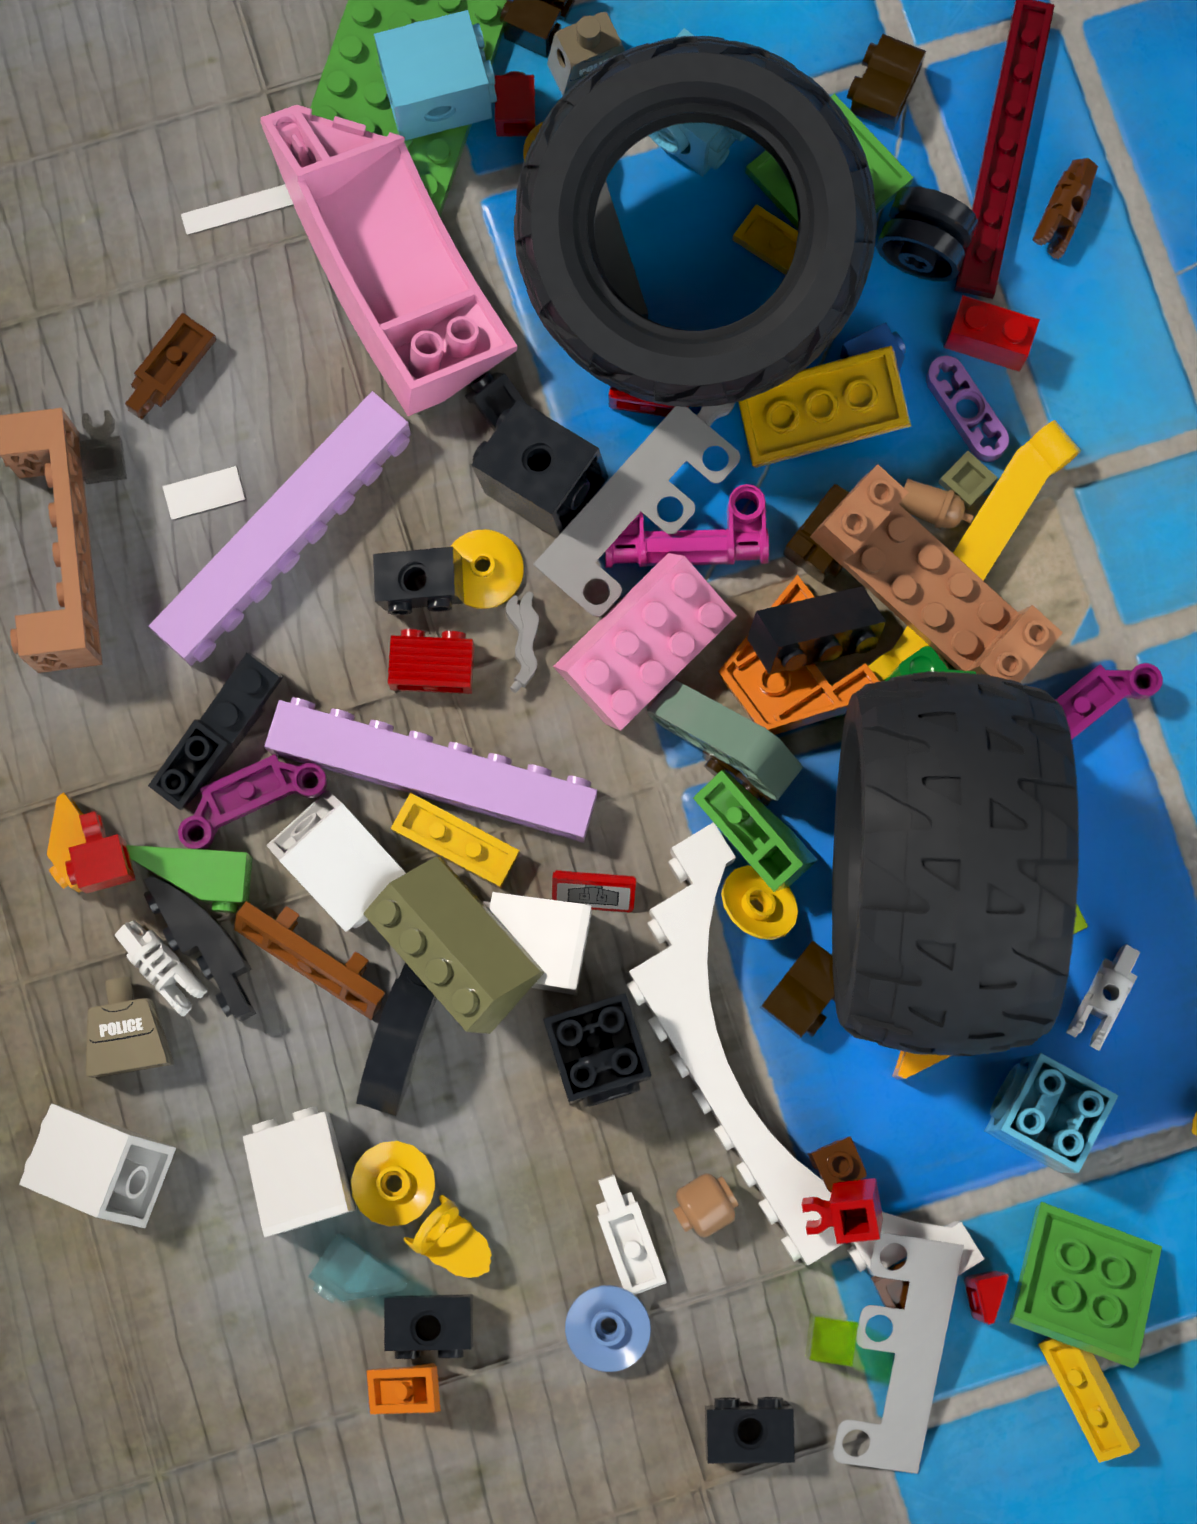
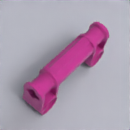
[605,484,769,568]

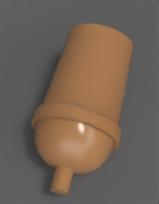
[899,479,974,529]

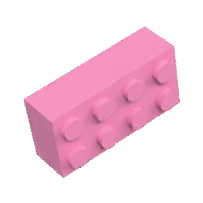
[553,553,737,731]

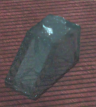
[308,1233,411,1303]

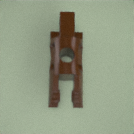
[1032,158,1098,259]

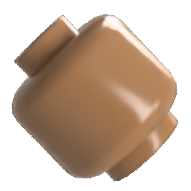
[673,1173,739,1238]

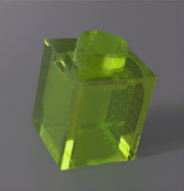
[805,1313,858,1367]

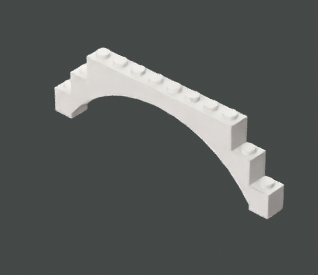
[626,822,984,1276]

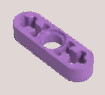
[926,356,1009,462]

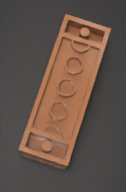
[0,408,103,673]
[810,464,1063,683]

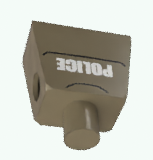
[547,12,625,96]
[86,977,174,1078]

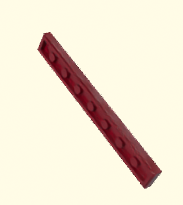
[954,0,1055,299]

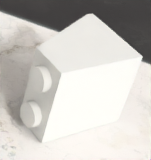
[266,790,406,932]
[483,892,592,996]
[19,1103,176,1228]
[243,1106,357,1237]

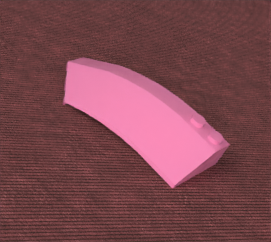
[260,105,518,416]

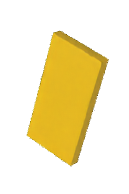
[738,346,911,468]

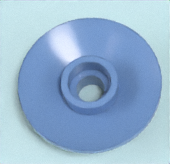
[565,1285,651,1372]

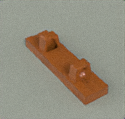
[234,901,386,1020]

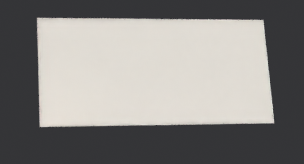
[162,466,245,520]

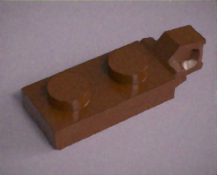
[125,313,217,420]

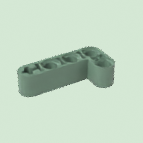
[646,679,803,801]

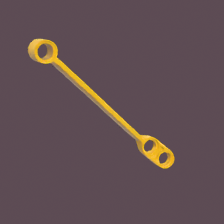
[841,420,1081,716]

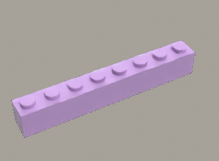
[149,391,411,666]
[264,697,597,843]

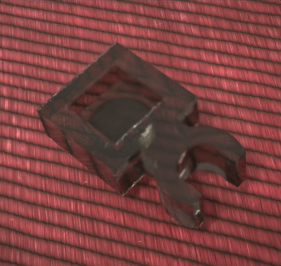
[79,410,127,485]

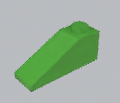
[693,770,818,892]
[127,845,252,913]

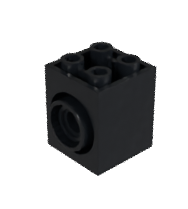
[471,399,609,538]
[543,993,652,1108]

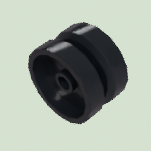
[876,187,979,282]

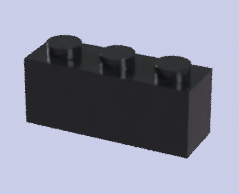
[747,586,886,675]

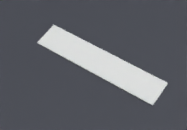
[181,184,293,235]

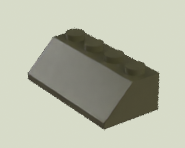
[363,856,545,1034]

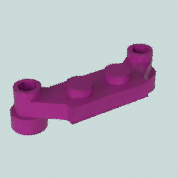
[1056,663,1163,739]
[178,754,328,850]

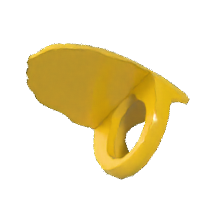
[404,1195,492,1278]

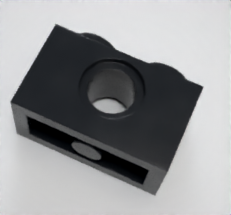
[373,546,464,615]
[384,1294,473,1359]
[705,1397,795,1464]

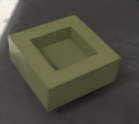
[939,451,998,510]

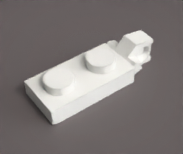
[596,1175,667,1295]

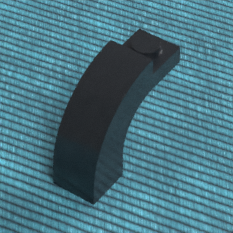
[356,962,437,1116]

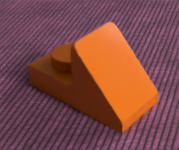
[366,1363,441,1414]

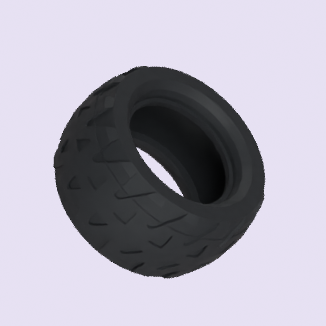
[514,36,877,407]
[832,671,1079,1056]

